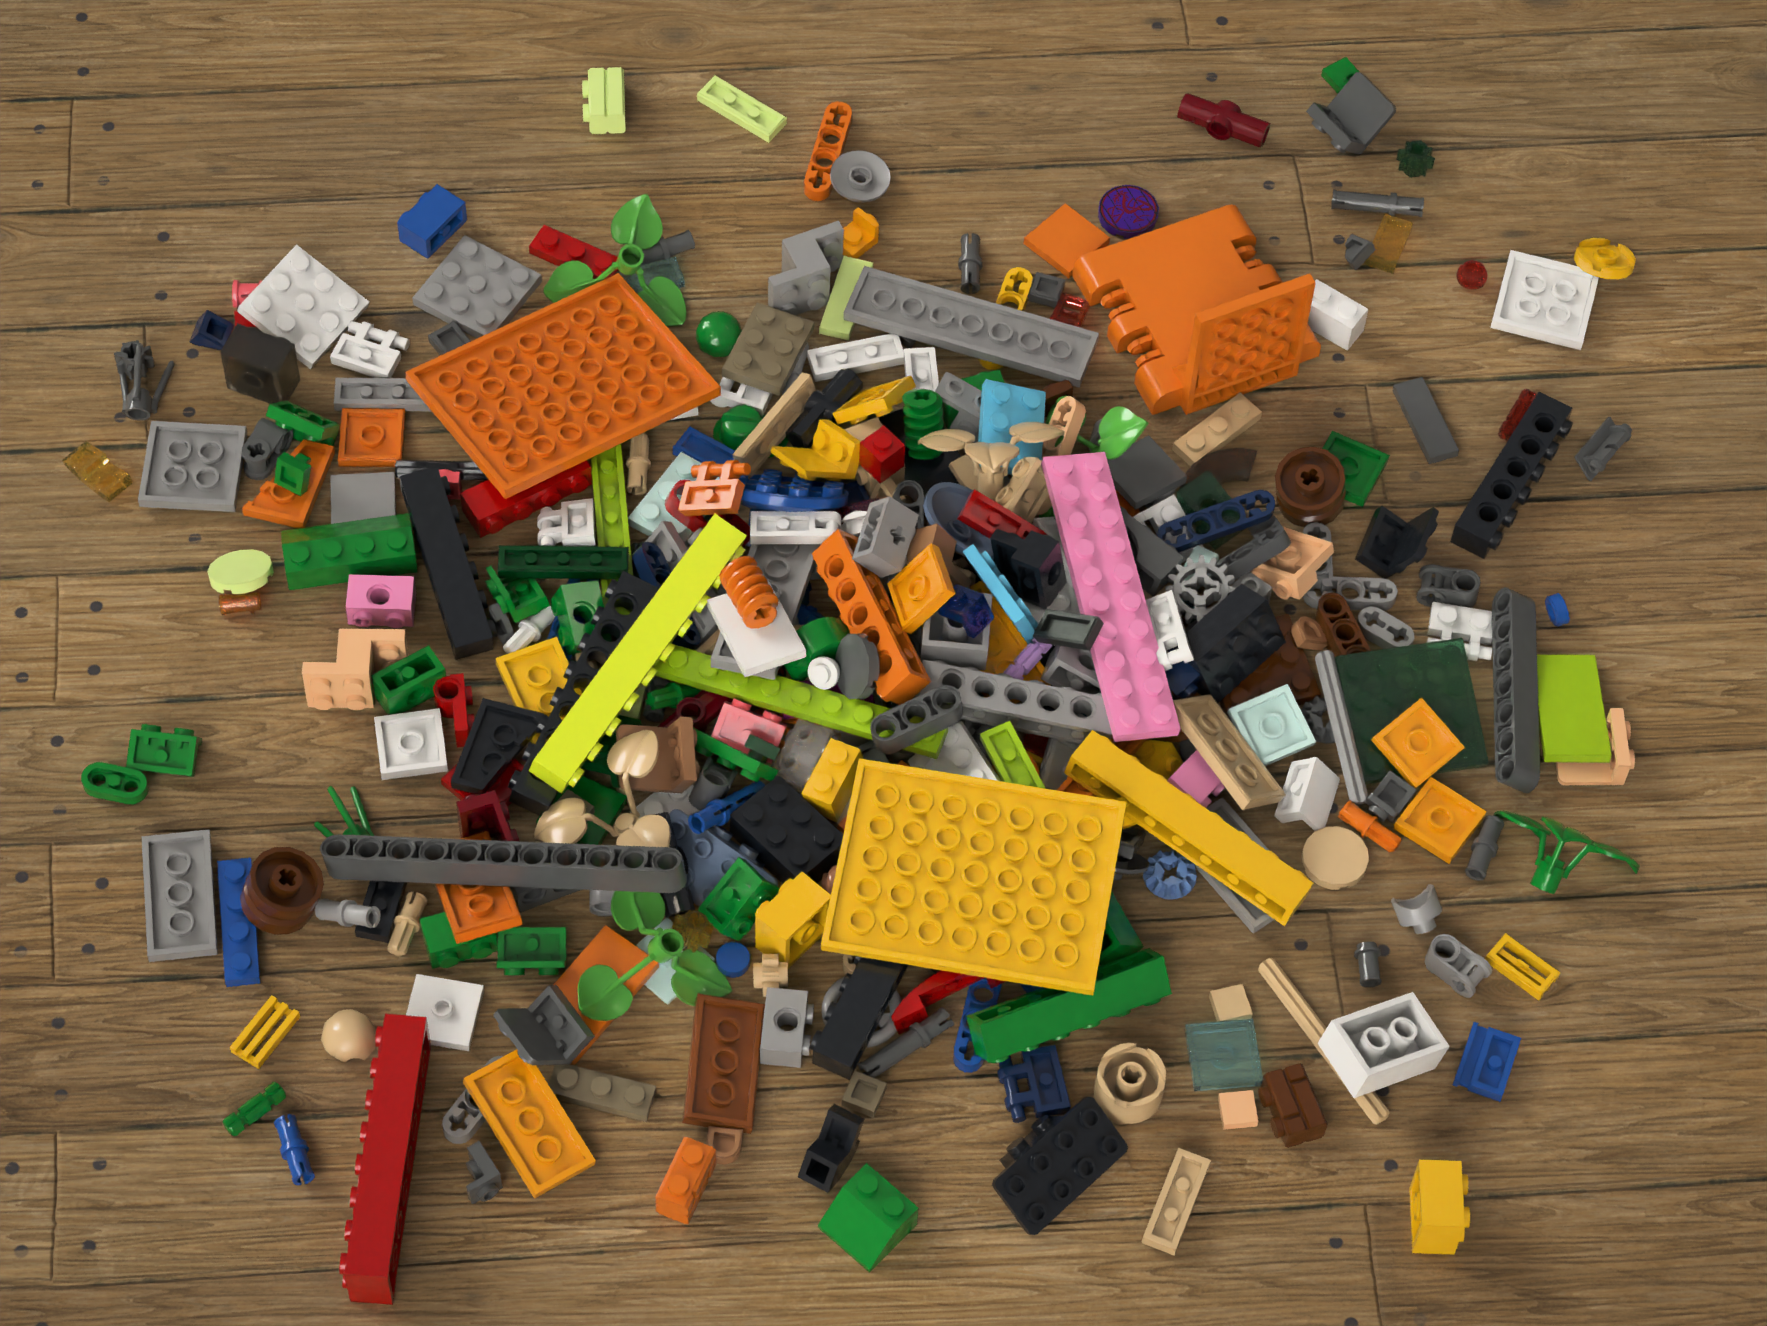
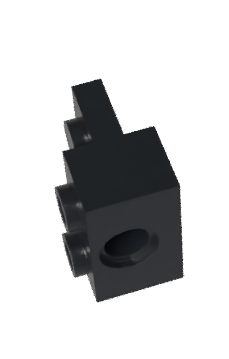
[990,529,1067,610]

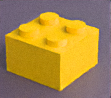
[755,872,831,969]
[1409,1159,1470,1255]

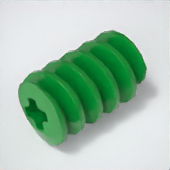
[902,389,944,460]

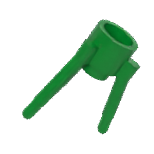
[314,786,375,838]

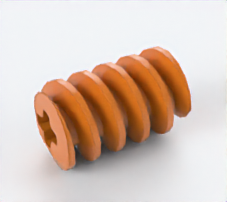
[719,556,779,629]

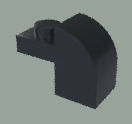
[798,1104,865,1193]

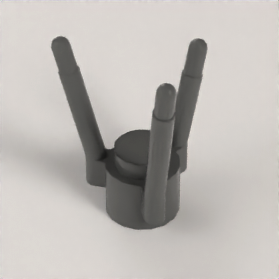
[120,345,174,421]

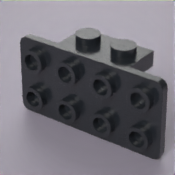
[992,1097,1128,1235]

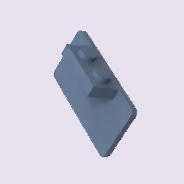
[669,809,778,924]

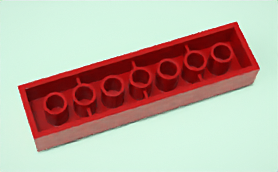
[339,1014,431,1305]

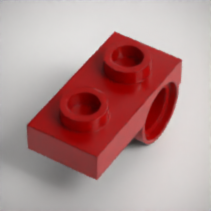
[433,673,474,748]

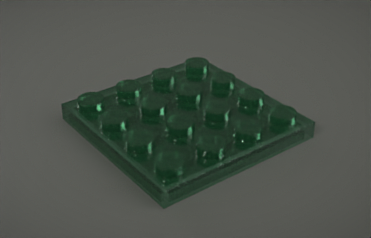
[1335,638,1489,784]

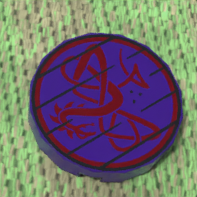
[1098,185,1159,239]

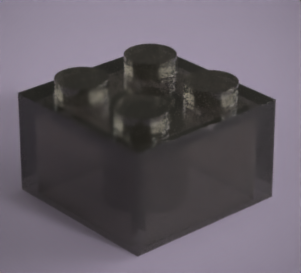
[220,323,300,404]

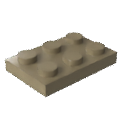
[722,302,815,396]

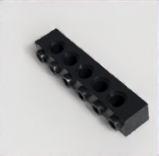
[1450,392,1573,559]

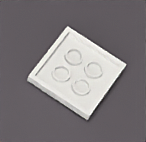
[237,244,369,369]
[1490,250,1599,350]

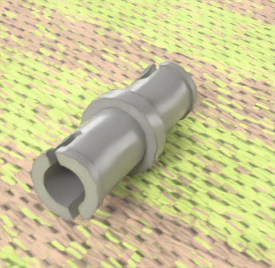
[315,898,381,928]

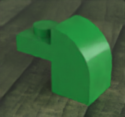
[784,617,851,681]

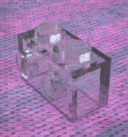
[771,719,838,796]

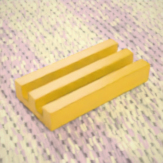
[1485,933,1560,1001]
[230,995,300,1069]

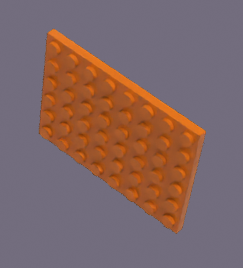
[405,273,721,499]

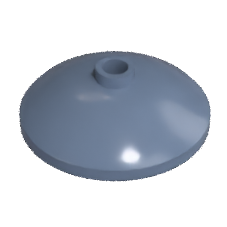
[923,482,994,560]

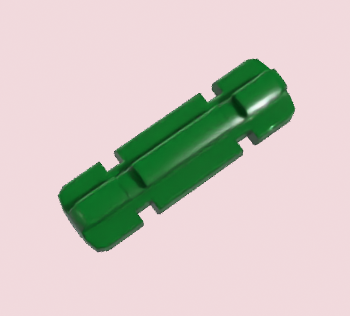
[223,1082,286,1136]

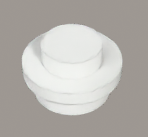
[808,656,840,690]

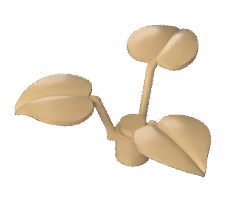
[918,422,1065,499]
[534,730,671,847]

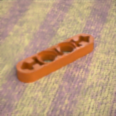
[804,101,852,201]

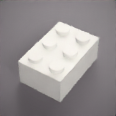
[1318,992,1450,1098]

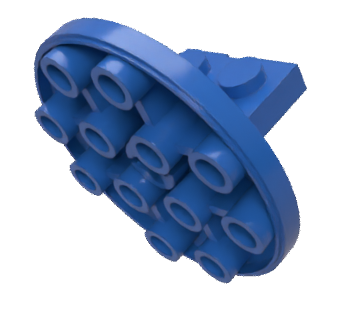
[739,469,849,547]

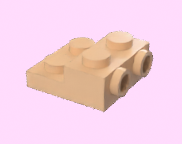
[1250,526,1334,600]

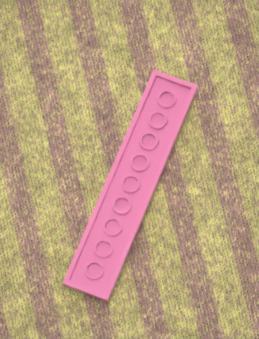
[1041,452,1181,742]

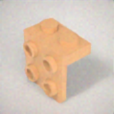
[1555,708,1635,785]

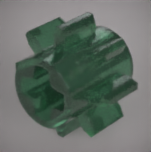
[1396,140,1435,178]

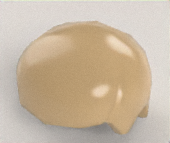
[321,1009,376,1062]

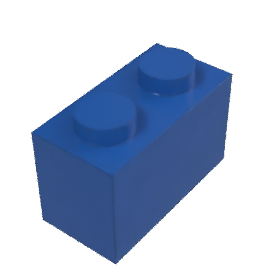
[397,184,467,259]

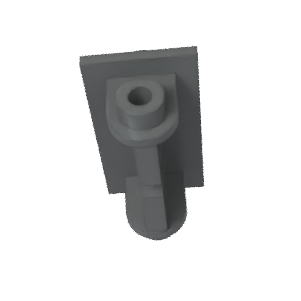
[1574,417,1632,481]

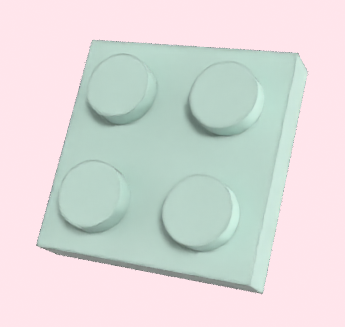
[1227,684,1316,766]

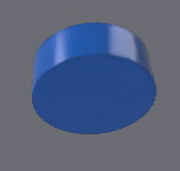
[1545,593,1570,627]
[716,942,750,978]

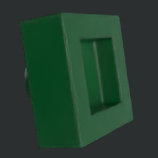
[744,733,780,763]

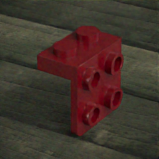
[456,790,520,842]

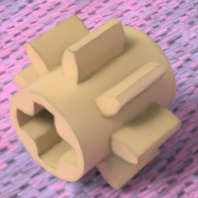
[753,954,788,997]

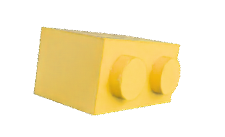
[801,738,863,822]

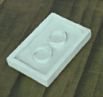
[628,452,720,547]

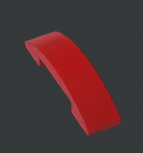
[891,970,1006,1035]

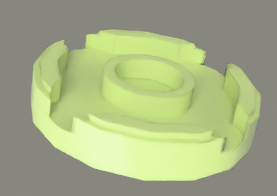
[207,549,274,594]

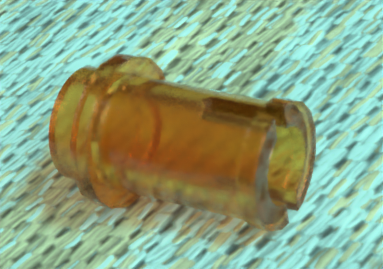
[219,591,261,615]

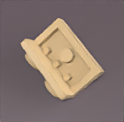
[996,457,1049,523]

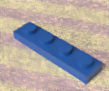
[217,857,261,987]

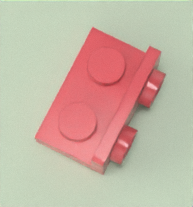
[711,698,787,764]

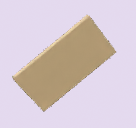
[1173,694,1286,810]

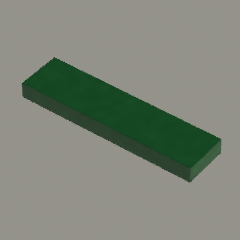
[498,545,629,579]

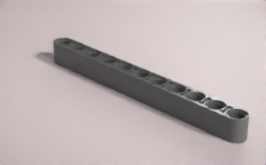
[320,834,687,893]

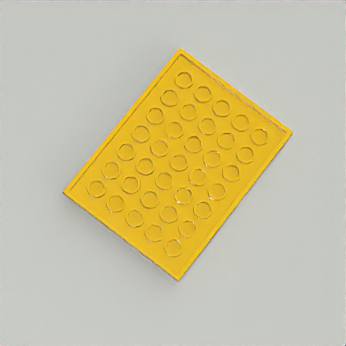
[821,758,1127,996]

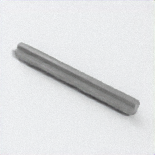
[1315,650,1368,806]

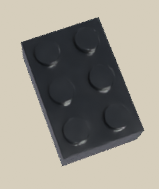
[1174,584,1286,704]
[730,775,843,884]

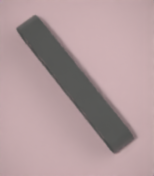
[1492,587,1540,794]

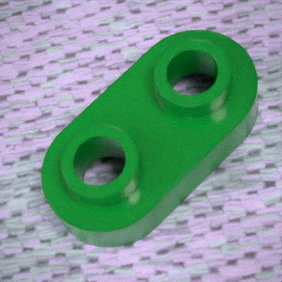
[81,762,149,805]

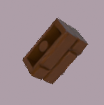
[1258,1063,1328,1148]

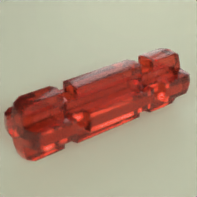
[1498,389,1537,441]

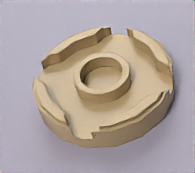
[1301,826,1369,890]

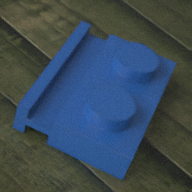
[1453,1022,1521,1102]

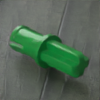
[645,682,701,710]

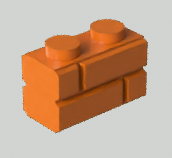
[655,1137,716,1224]

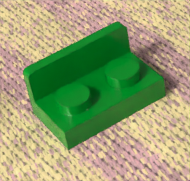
[266,400,341,446]
[126,724,202,777]
[697,857,779,941]

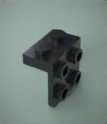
[1355,506,1439,579]

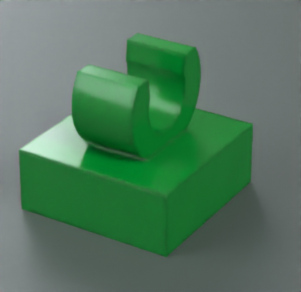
[274,452,311,496]

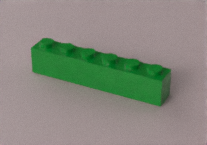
[966,948,1172,1063]

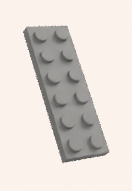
[711,527,823,680]

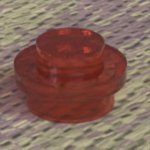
[1456,260,1488,290]

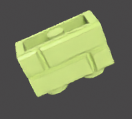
[582,67,626,134]

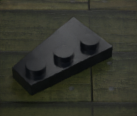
[451,698,546,795]

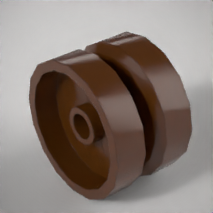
[1275,446,1346,528]
[240,847,324,935]

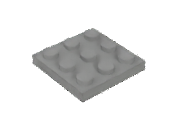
[412,235,542,338]
[138,421,248,512]

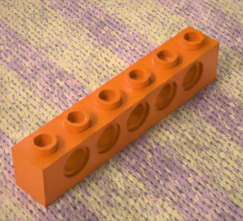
[812,529,931,705]

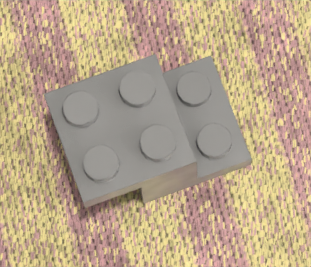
[768,220,844,315]

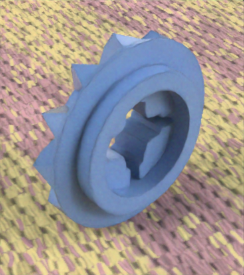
[1143,849,1197,899]

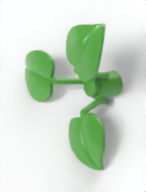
[543,194,686,327]
[1039,396,1149,518]
[577,891,732,1021]

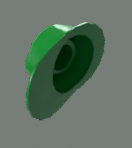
[713,405,788,458]

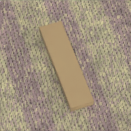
[732,372,816,479]

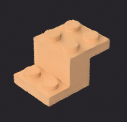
[302,629,409,710]

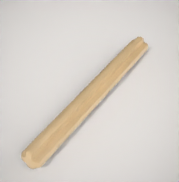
[1258,958,1389,1125]

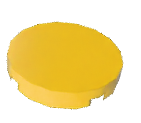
[1574,238,1636,280]

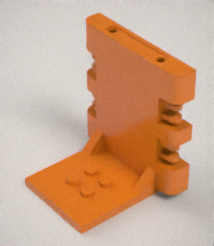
[1072,204,1321,415]

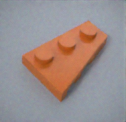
[242,439,335,528]

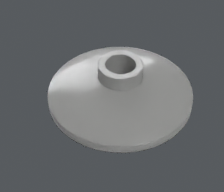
[830,150,891,202]

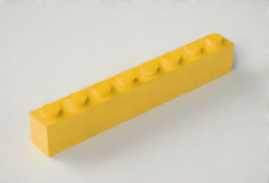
[1064,730,1314,926]

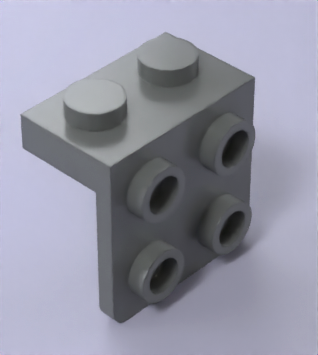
[1306,72,1396,155]
[493,985,595,1065]

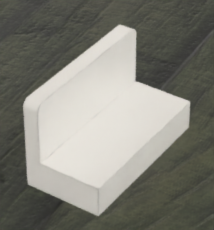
[1274,757,1340,831]

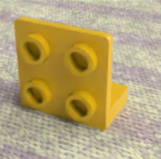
[771,419,861,482]

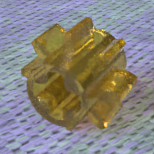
[672,910,714,953]

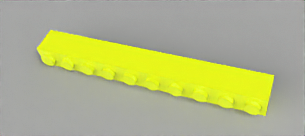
[529,514,747,794]

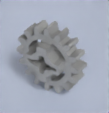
[1165,555,1236,625]

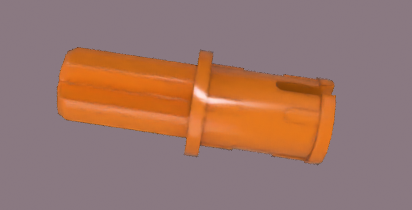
[1338,800,1401,852]

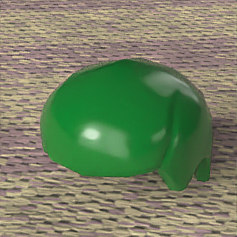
[695,311,742,357]

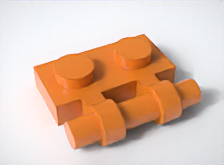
[678,460,751,516]

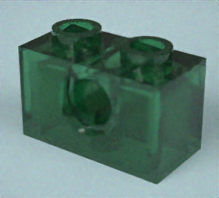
[1177,470,1247,550]

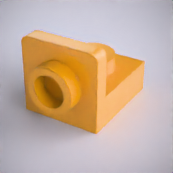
[843,207,879,259]

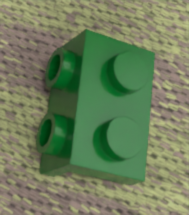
[485,565,550,623]
[496,927,567,975]

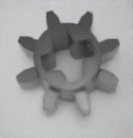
[114,340,155,380]

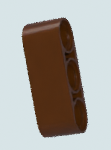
[1315,592,1373,686]

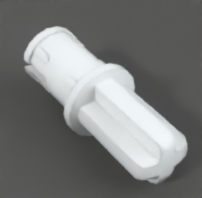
[503,606,555,654]

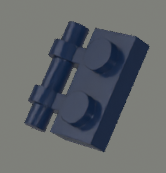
[997,1045,1071,1123]

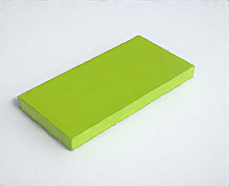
[1537,654,1612,763]

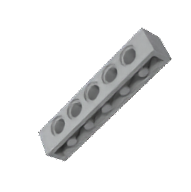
[915,660,1112,744]

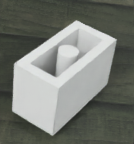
[1308,279,1368,350]

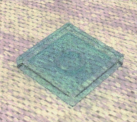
[1184,1019,1263,1091]

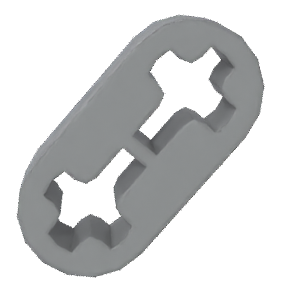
[1357,606,1414,655]

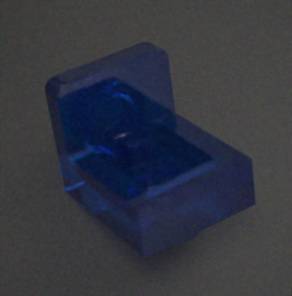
[937,584,994,638]

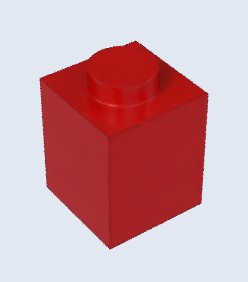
[859,425,905,484]

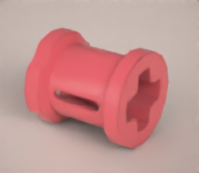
[232,280,263,308]

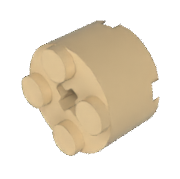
[1094,1043,1166,1125]

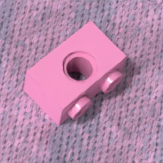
[346,574,416,628]

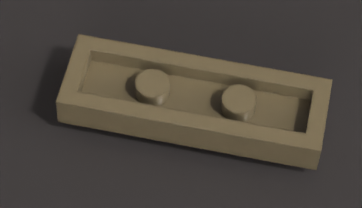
[548,1064,656,1122]

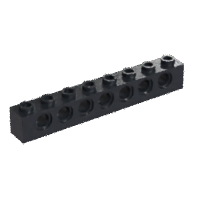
[507,571,659,816]

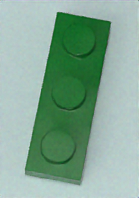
[693,727,779,783]

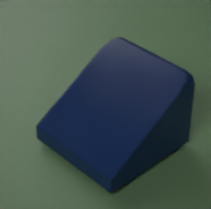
[189,310,234,351]

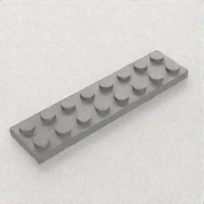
[844,266,1099,388]

